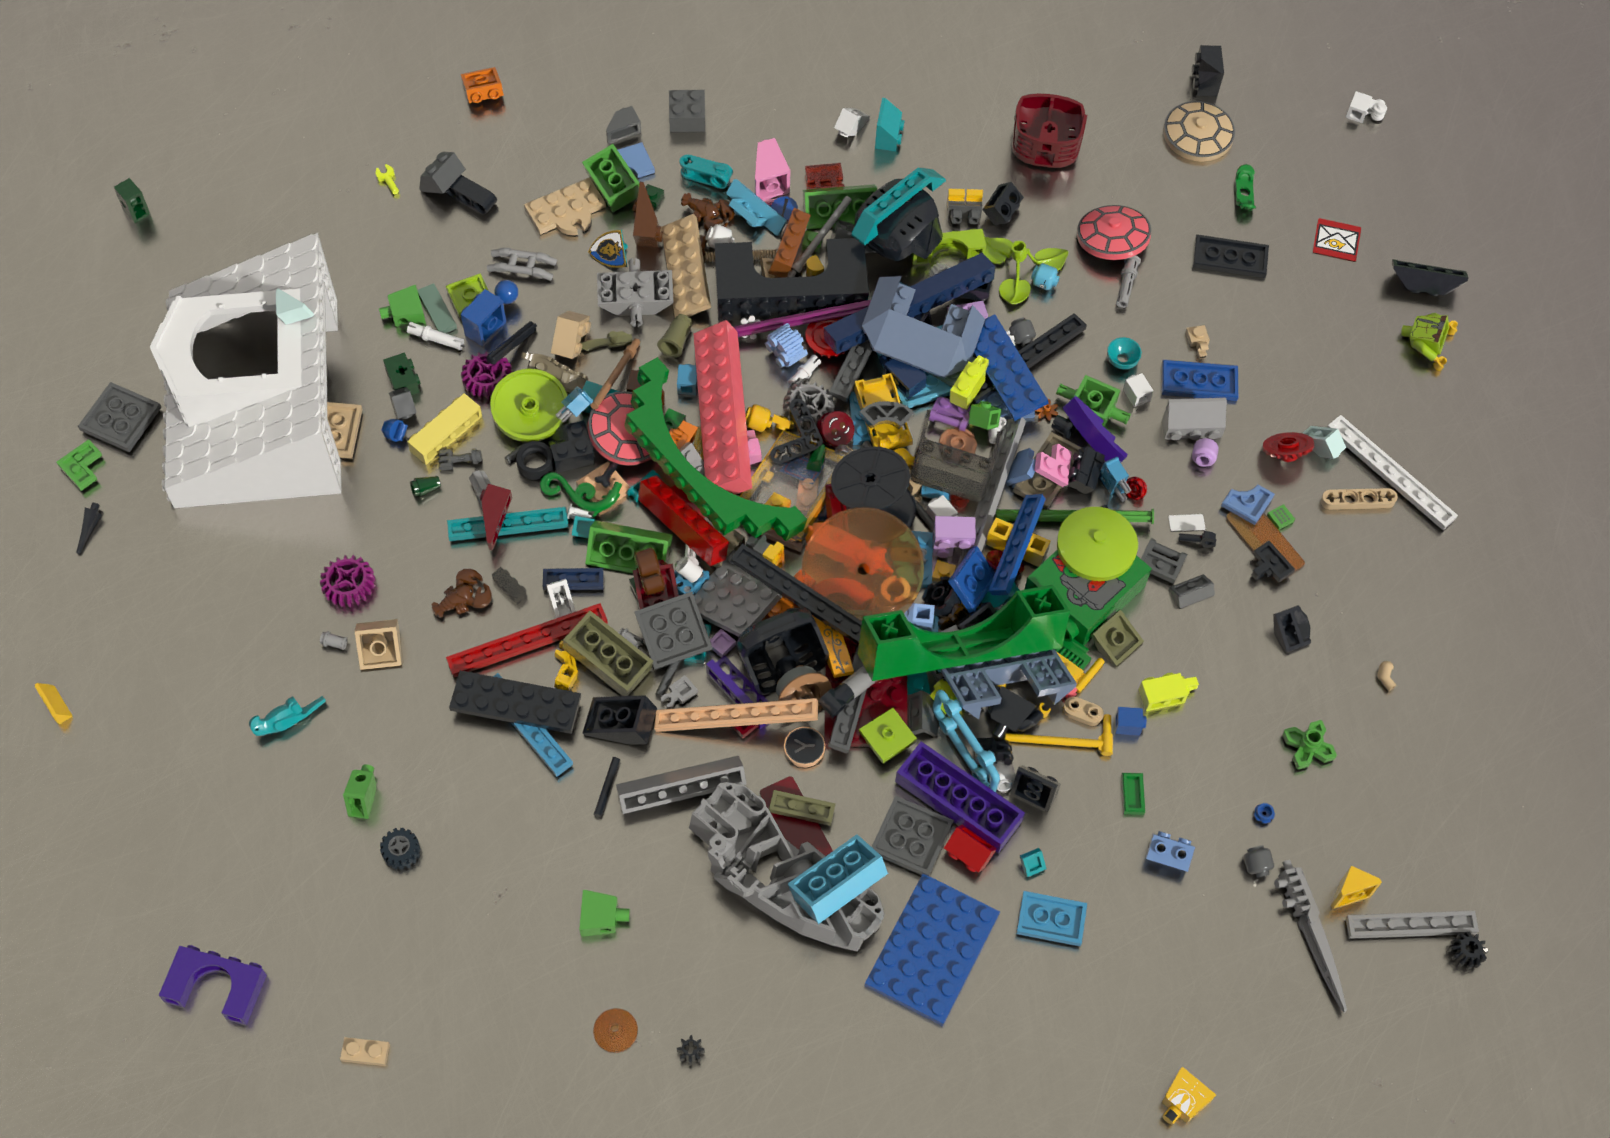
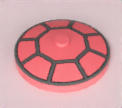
[1077,205,1151,260]
[587,391,651,465]

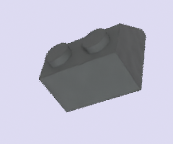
[419,152,466,194]

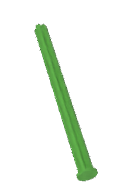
[996,509,1154,524]

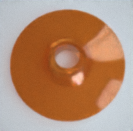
[593,1008,638,1053]

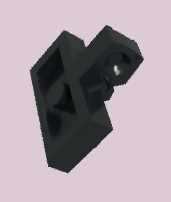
[1251,541,1295,582]

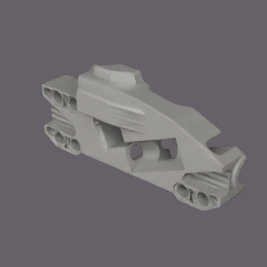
[689,782,885,951]

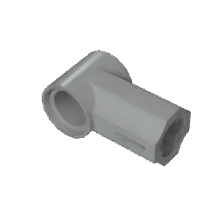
[469,470,491,510]

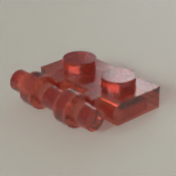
[805,163,845,189]

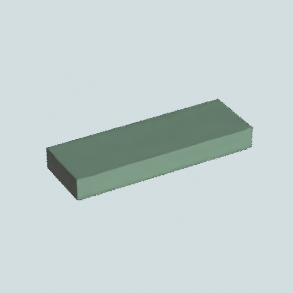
[417,283,457,333]

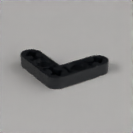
[769,398,823,466]

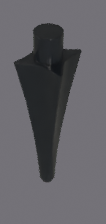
[76,502,102,554]

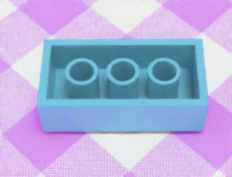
[788,834,888,924]

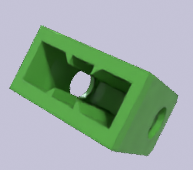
[379,285,426,327]
[343,764,377,819]
[579,890,630,936]

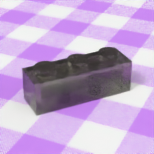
[491,567,527,604]

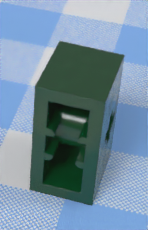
[114,178,150,223]
[383,352,421,395]

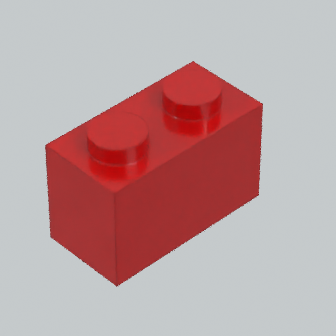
[944,824,997,873]

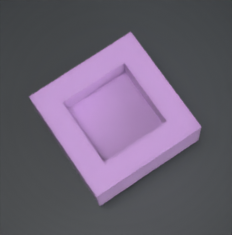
[710,629,736,658]

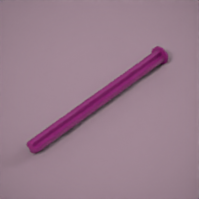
[734,300,871,337]

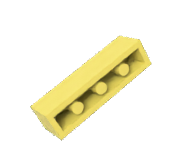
[407,393,482,465]

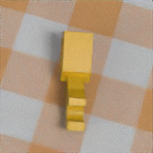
[554,640,578,691]

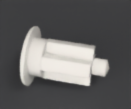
[567,503,592,519]

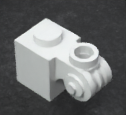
[1346,91,1387,123]

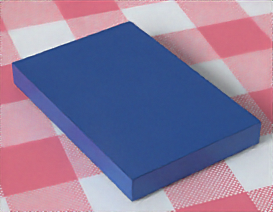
[948,546,995,613]

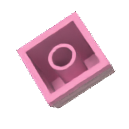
[755,138,790,201]

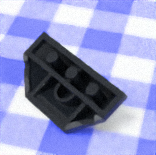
[1392,259,1469,296]

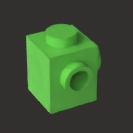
[969,401,1001,430]

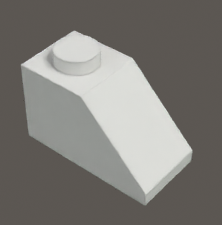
[834,108,870,137]

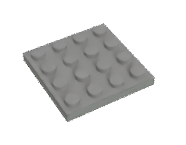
[693,550,783,637]

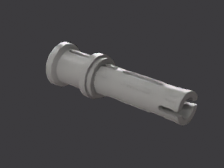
[1116,255,1141,308]

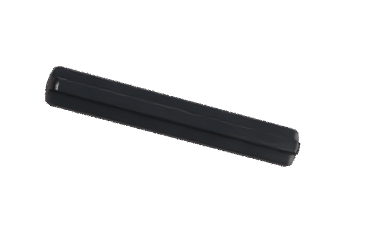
[487,321,537,365]

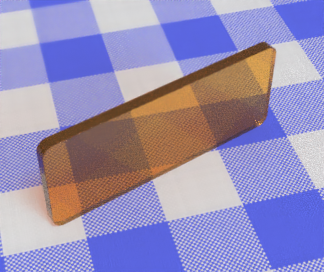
[1226,512,1305,572]

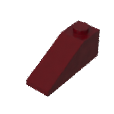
[480,484,512,551]

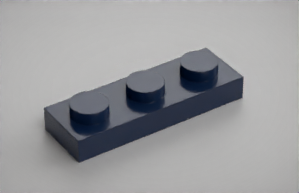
[542,568,604,590]

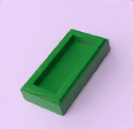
[1121,773,1145,815]

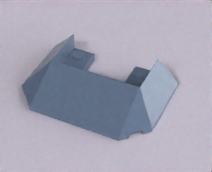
[861,276,985,379]
[940,649,1077,719]

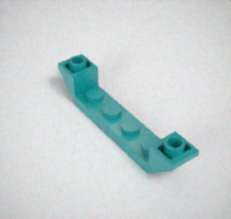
[851,167,946,246]

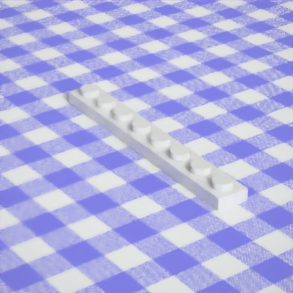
[1327,415,1458,530]

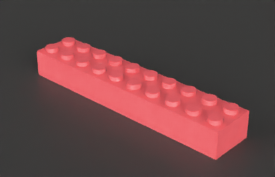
[693,320,752,495]

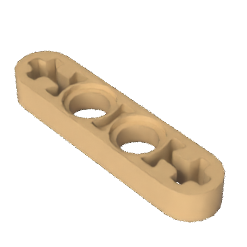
[1320,488,1398,510]

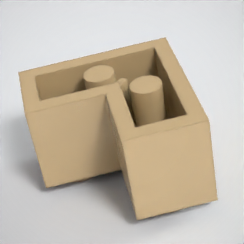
[551,311,591,359]

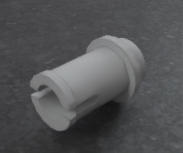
[618,628,644,649]
[320,631,348,650]

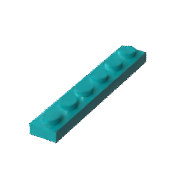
[447,507,569,541]

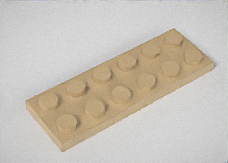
[661,214,711,318]

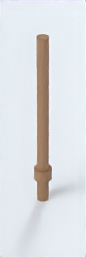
[591,339,640,410]

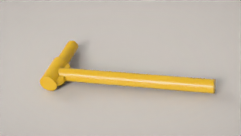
[1005,714,1113,756]

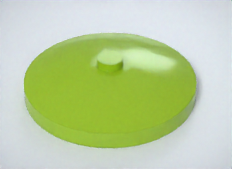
[490,369,567,442]
[1057,507,1138,581]

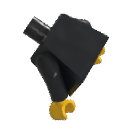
[988,684,1051,739]

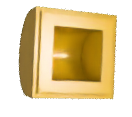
[806,255,824,277]

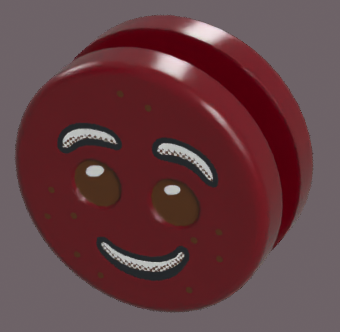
[817,411,855,448]

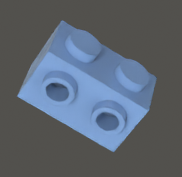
[1146,831,1195,872]

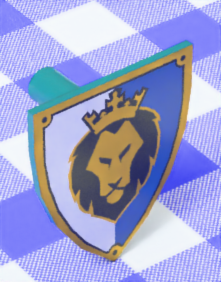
[588,230,628,268]

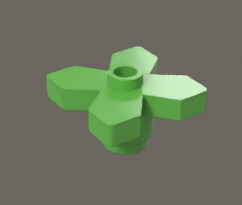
[1283,720,1337,769]

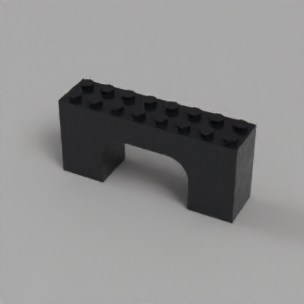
[714,238,869,321]

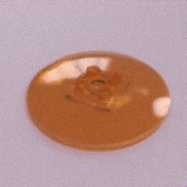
[802,508,924,621]

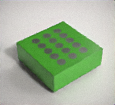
[1267,504,1295,530]

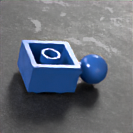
[461,280,519,347]

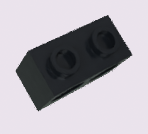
[982,182,1024,225]

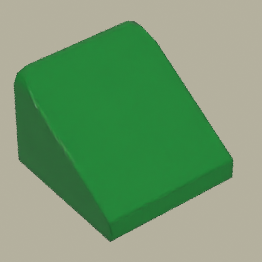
[806,445,825,472]

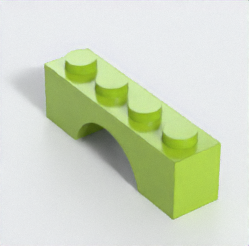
[910,229,987,265]

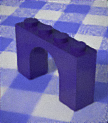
[159,945,267,1025]

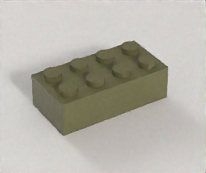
[562,611,653,696]

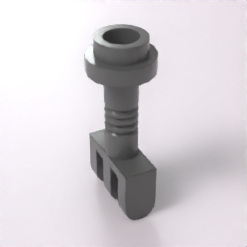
[439,448,482,471]

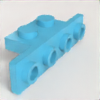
[726,179,787,236]

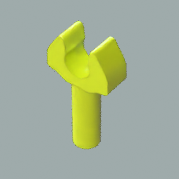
[376,164,399,195]

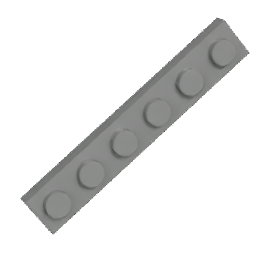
[1346,911,1479,939]

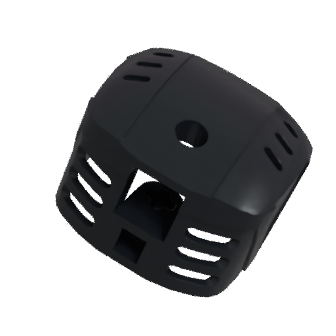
[854,179,943,261]
[736,608,829,695]

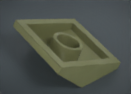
[1091,609,1144,666]

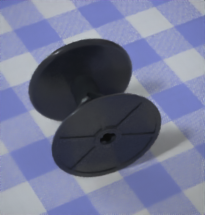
[831,446,916,544]

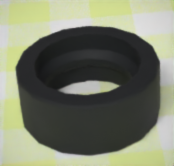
[516,441,554,480]

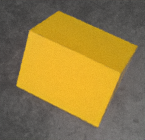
[1331,866,1382,910]

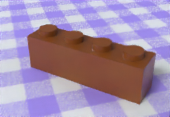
[768,208,811,278]

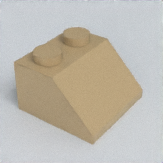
[355,619,402,670]

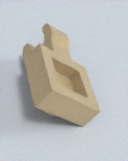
[1186,325,1210,357]

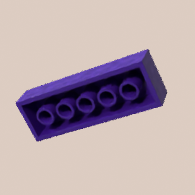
[895,741,1025,854]

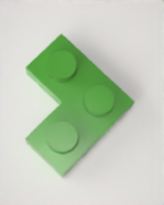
[56,439,102,491]

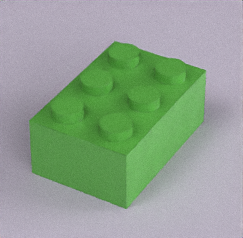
[582,144,639,212]

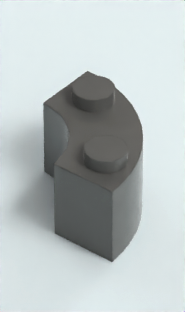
[858,401,915,429]

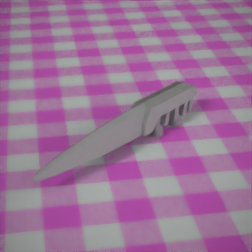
[1274,860,1347,1013]

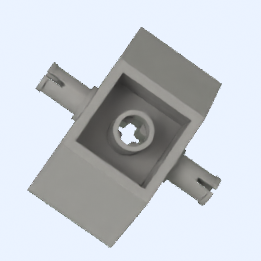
[597,258,673,327]

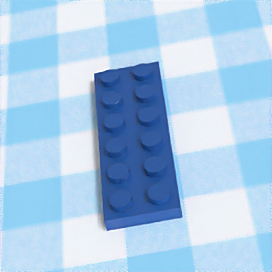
[974,314,1049,421]

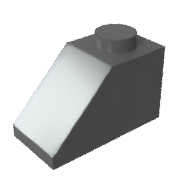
[606,106,641,144]

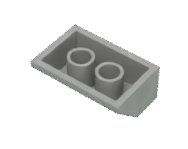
[1162,398,1227,440]

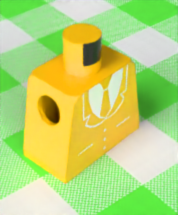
[1162,1067,1216,1125]

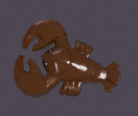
[681,193,735,232]
[431,569,492,618]

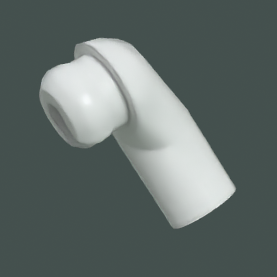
[988,417,1007,444]

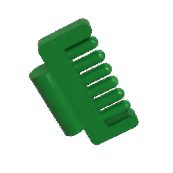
[1055,639,1091,670]

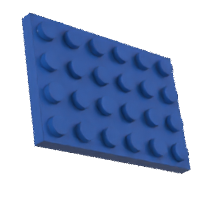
[864,874,1000,1026]

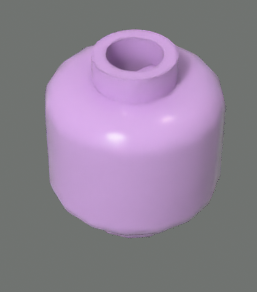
[1192,438,1219,467]

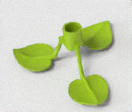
[985,237,1068,304]

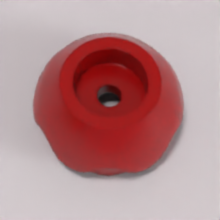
[1126,476,1147,500]

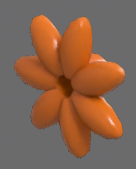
[1036,399,1058,421]

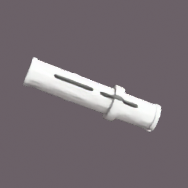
[407,322,464,350]

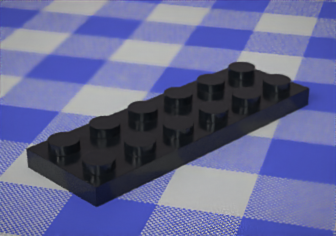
[449,670,581,734]

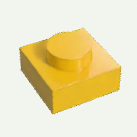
[771,414,794,431]
[765,492,791,508]
[932,560,956,582]

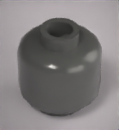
[1009,317,1036,347]
[1243,845,1274,878]

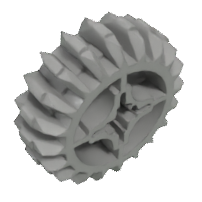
[783,381,834,429]

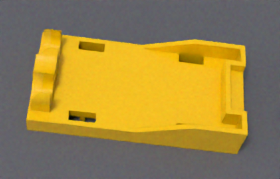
[854,373,913,450]

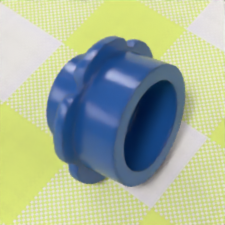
[1254,803,1275,824]

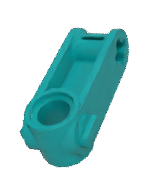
[679,154,733,189]

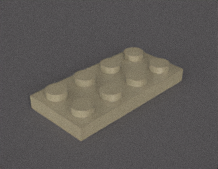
[1013,432,1081,510]

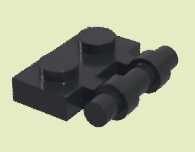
[975,738,1014,765]

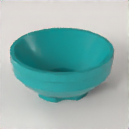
[1107,337,1142,369]

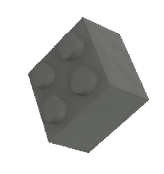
[669,90,705,132]

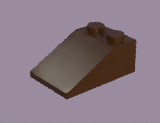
[633,181,663,248]

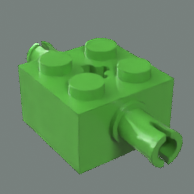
[1056,375,1131,426]

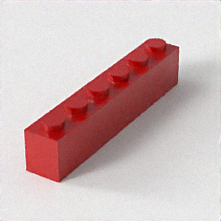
[638,475,729,566]

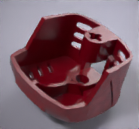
[1012,93,1087,168]

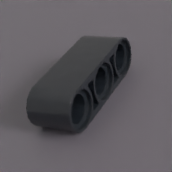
[446,175,497,214]

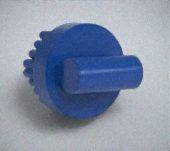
[381,419,408,442]

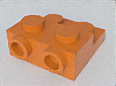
[461,67,504,103]

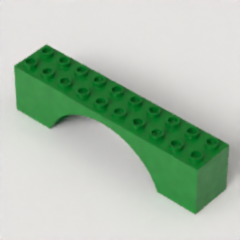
[857,585,1070,681]

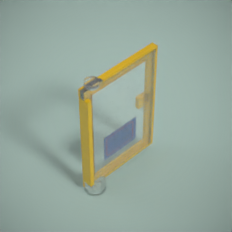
[739,430,853,542]

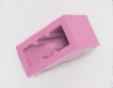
[747,430,762,468]

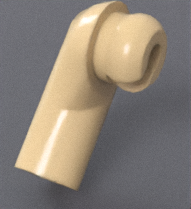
[1377,661,1397,691]

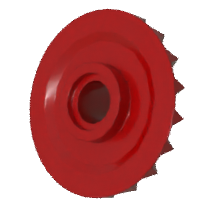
[805,317,850,358]
[1263,432,1314,462]

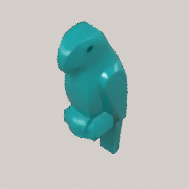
[249,696,326,736]

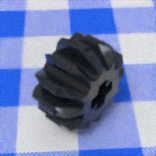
[1449,931,1488,970]

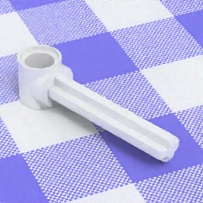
[675,544,703,583]

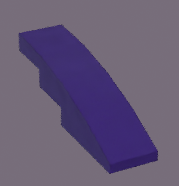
[1063,395,1128,463]

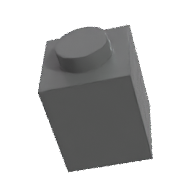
[389,387,417,419]

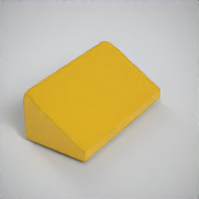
[35,683,72,724]

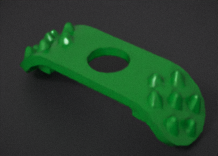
[1235,164,1256,211]

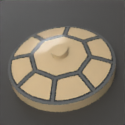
[1163,101,1235,162]

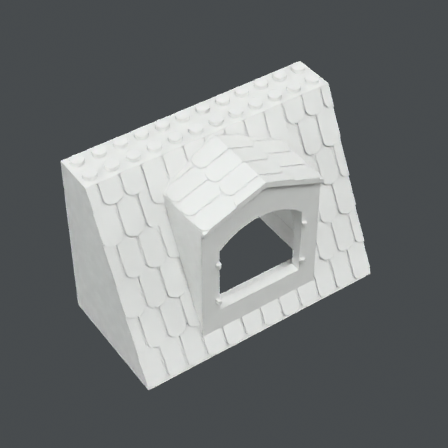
[150,233,341,508]

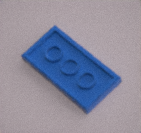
[1161,360,1239,401]

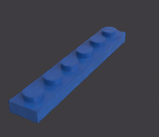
[988,494,1046,595]

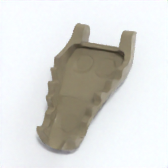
[521,352,588,393]

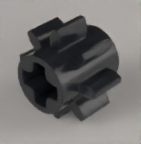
[677,1035,705,1066]

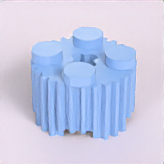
[765,323,808,368]

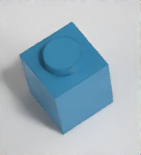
[677,364,697,395]

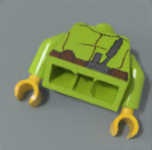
[1401,313,1458,371]

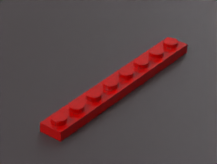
[446,603,608,678]

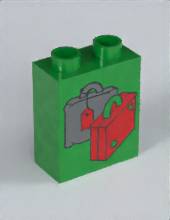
[1024,550,1152,645]

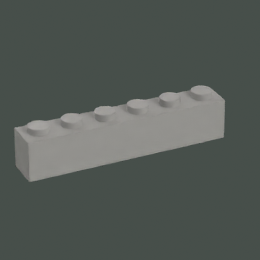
[616,755,747,814]

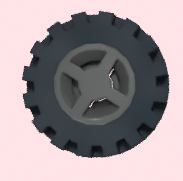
[380,828,420,869]

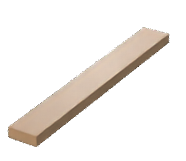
[654,698,818,732]

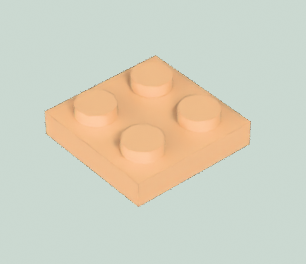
[576,462,630,502]

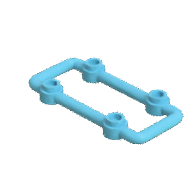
[932,690,1000,792]

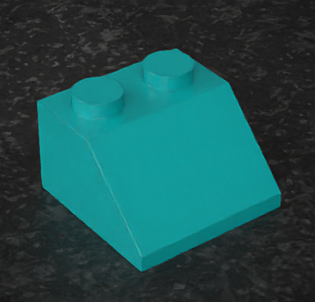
[875,98,905,152]

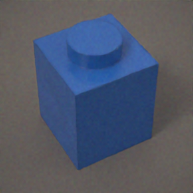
[1115,707,1147,736]

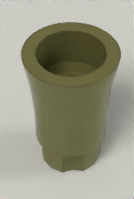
[657,314,693,358]

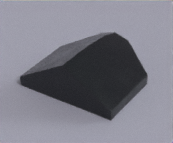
[1273,605,1311,652]

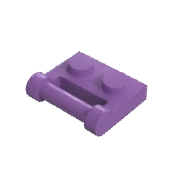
[928,396,971,432]

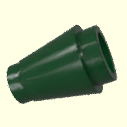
[410,476,441,497]

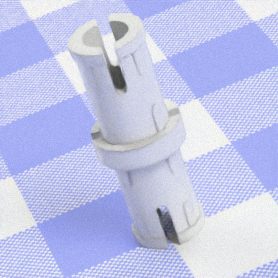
[788,355,821,387]

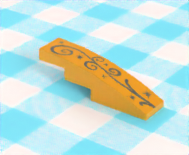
[812,615,854,678]

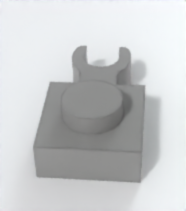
[661,675,698,709]

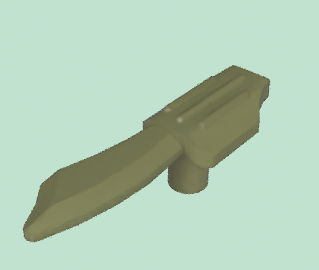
[581,331,633,351]

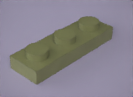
[769,790,836,826]

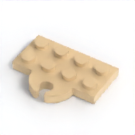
[524,177,606,235]

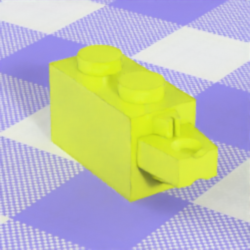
[950,355,989,410]
[1138,673,1199,711]

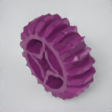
[461,350,513,399]
[320,555,376,608]

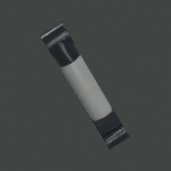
[818,665,876,718]

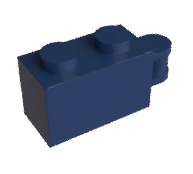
[879,355,927,399]

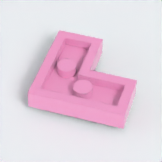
[1034,444,1072,487]

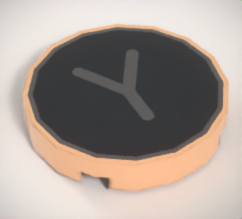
[784,727,825,768]

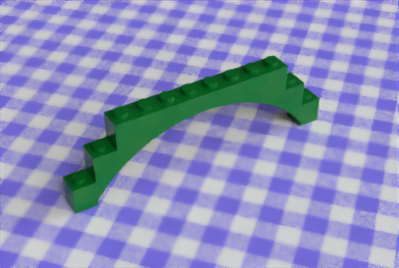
[624,357,807,541]

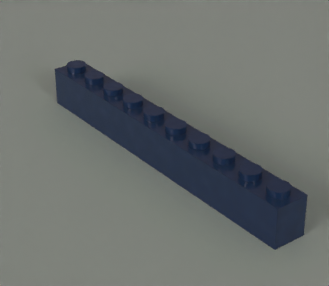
[824,253,995,355]

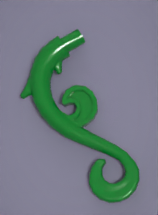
[540,472,622,517]

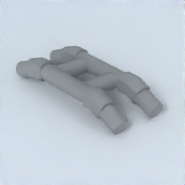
[487,247,557,281]

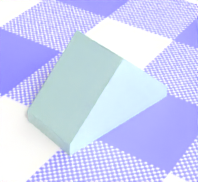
[276,288,314,325]

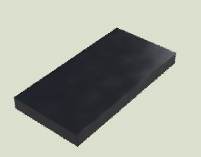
[1192,234,1269,278]

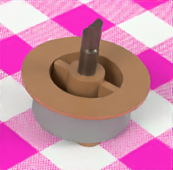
[776,665,832,714]

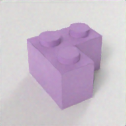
[932,516,976,558]

